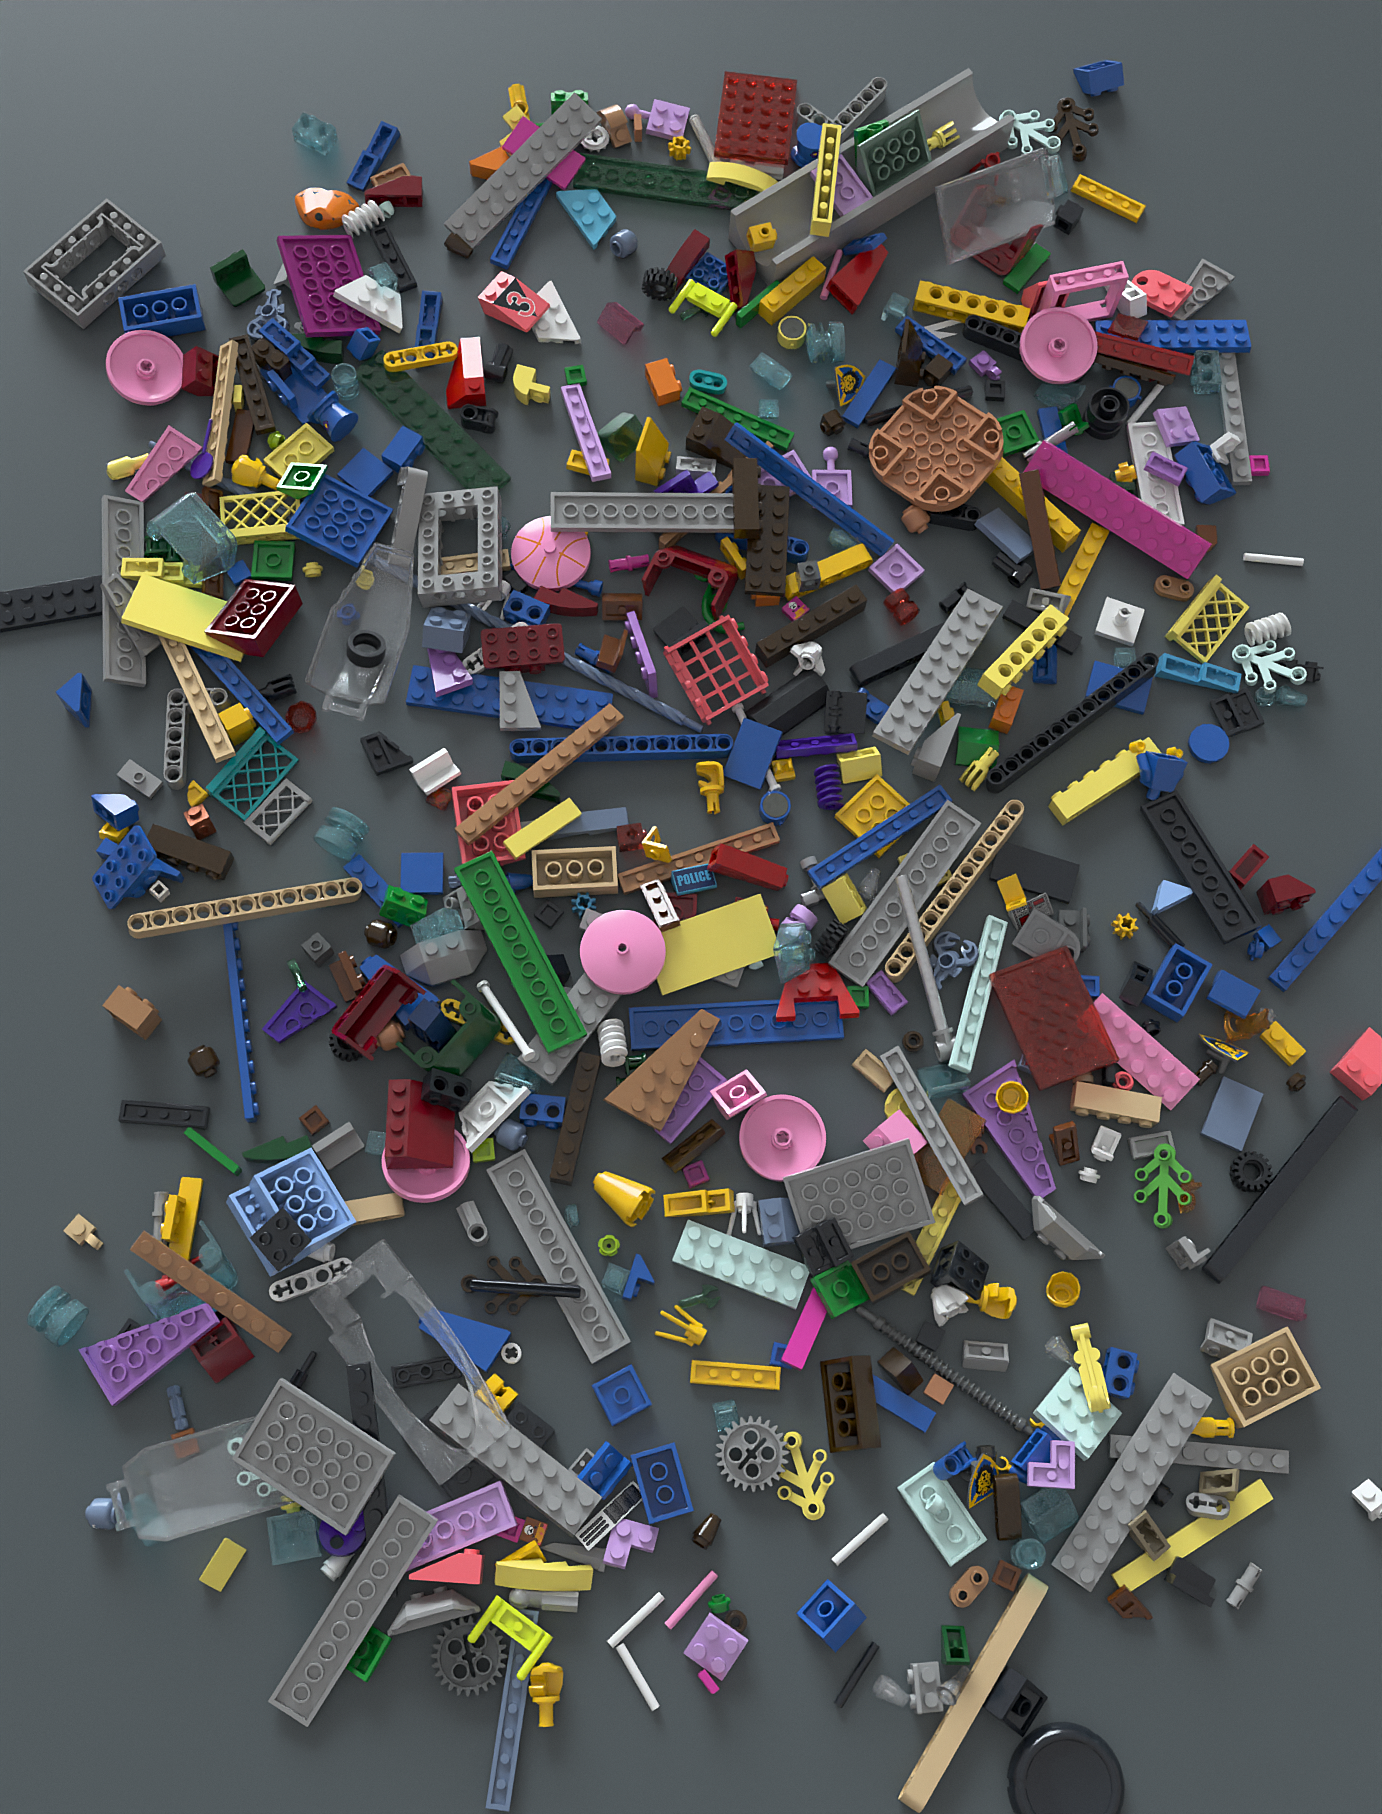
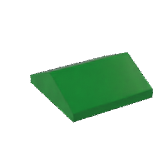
[276,462,328,500]
[955,726,999,769]
[345,1625,392,1683]

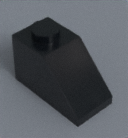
[1119,961,1153,1007]

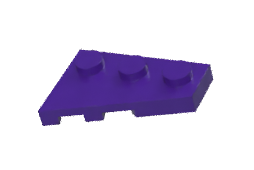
[262,980,337,1044]

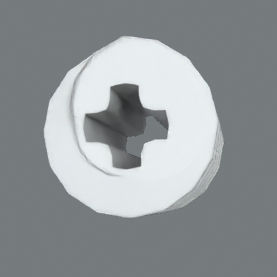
[342,200,385,239]
[1245,613,1291,647]
[597,1019,628,1067]

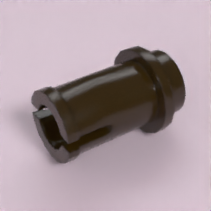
[1195,1060,1218,1087]

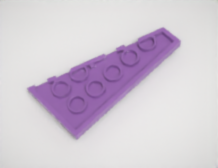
[962,1059,1056,1198]
[79,1303,220,1406]

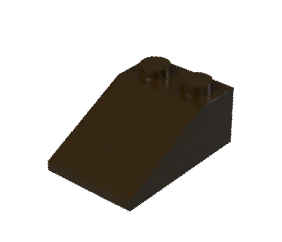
[894,319,926,387]
[685,406,746,469]

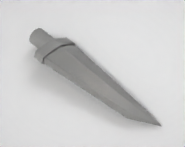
[540,1542,617,1572]

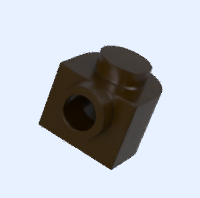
[820,409,846,436]

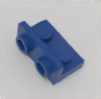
[577,1441,632,1500]

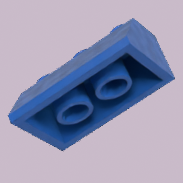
[1174,441,1236,505]

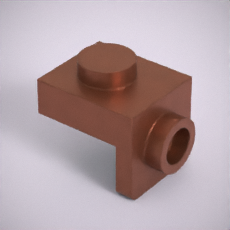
[184,804,216,840]

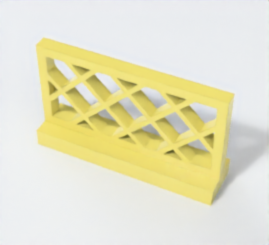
[219,491,301,546]
[1164,574,1249,664]

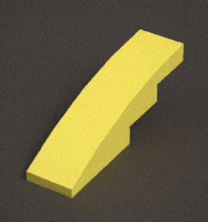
[121,558,202,588]
[494,1558,593,1591]

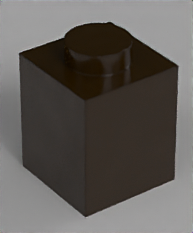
[922,353,953,388]

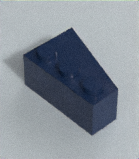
[408,998,457,1053]

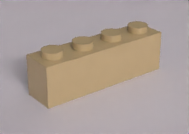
[1070,1081,1162,1128]

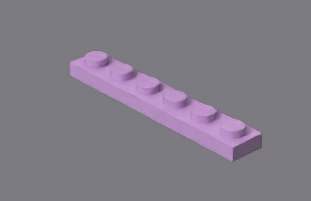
[561,383,611,482]

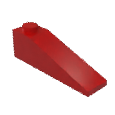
[446,337,486,409]

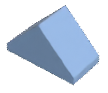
[1151,880,1193,916]

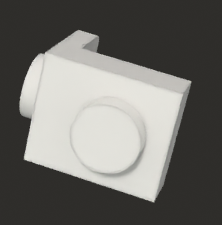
[1091,1125,1121,1162]
[1352,1479,1382,1521]

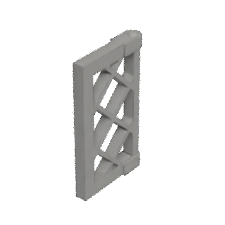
[243,778,313,846]

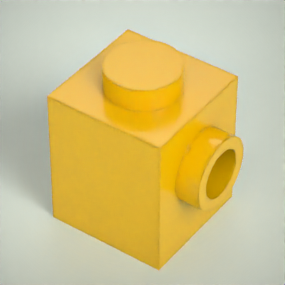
[746,222,777,253]

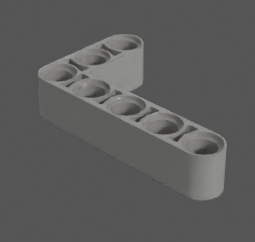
[795,77,887,145]
[388,466,428,568]
[163,688,231,790]

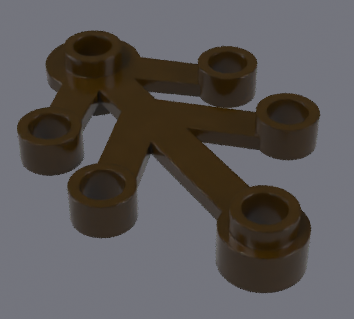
[1047,97,1099,162]
[461,1256,547,1315]

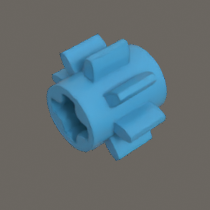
[571,892,596,919]

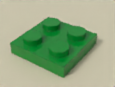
[997,410,1040,457]
[251,540,296,581]
[810,1260,870,1319]

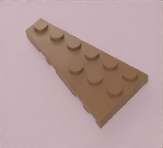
[603,1009,720,1132]

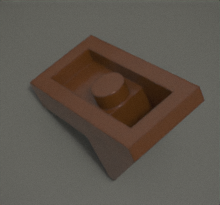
[1049,1121,1080,1166]

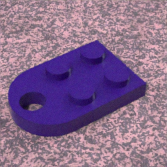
[319,1510,366,1557]

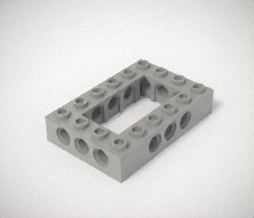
[23,198,166,329]
[418,486,502,608]

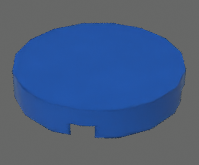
[1188,724,1229,763]

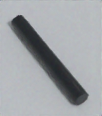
[834,1641,880,1708]

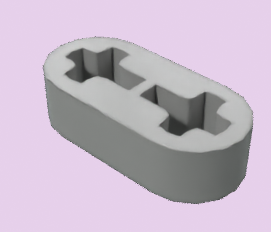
[1186,1493,1230,1520]

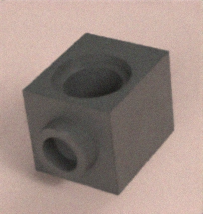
[795,560,821,592]
[301,932,335,967]

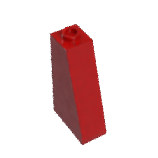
[826,244,889,315]
[707,843,788,891]

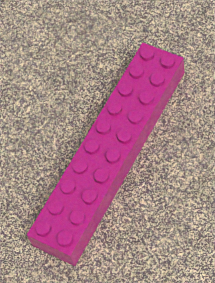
[1023,440,1212,579]

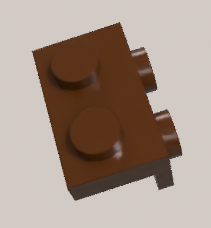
[329,950,366,1003]

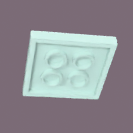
[1033,1366,1122,1461]

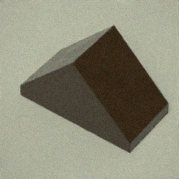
[877,1347,924,1395]

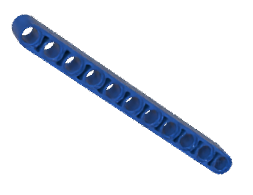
[509,734,733,763]

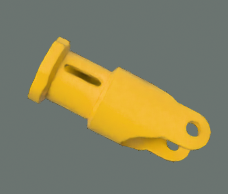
[1191,1417,1235,1438]

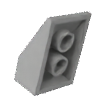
[911,713,961,782]

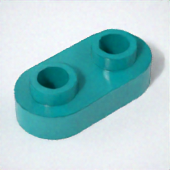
[689,369,727,395]

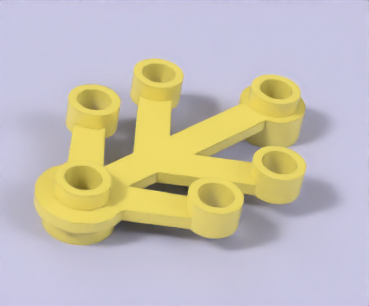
[777,1431,835,1520]

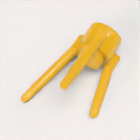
[655,1305,707,1347]

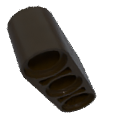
[992,1473,1022,1541]

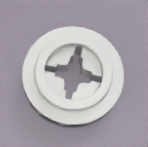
[580,126,609,152]

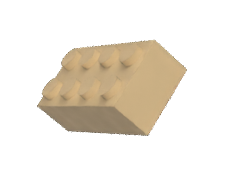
[532,846,618,898]

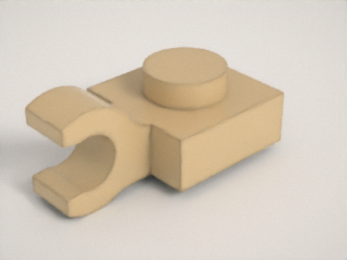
[63,1214,104,1250]

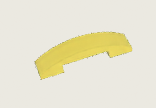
[706,162,778,193]

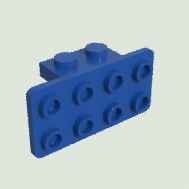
[260,366,327,425]
[92,826,163,909]

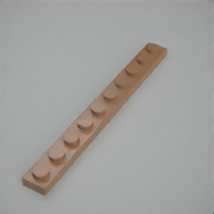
[455,703,624,846]

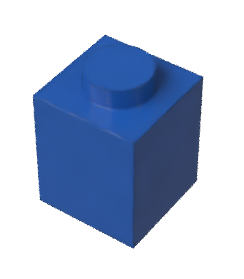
[347,327,381,361]

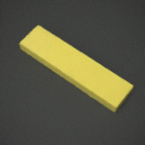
[503,798,582,860]

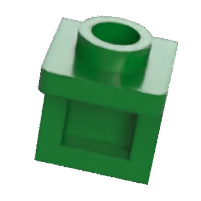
[1058,403,1090,436]

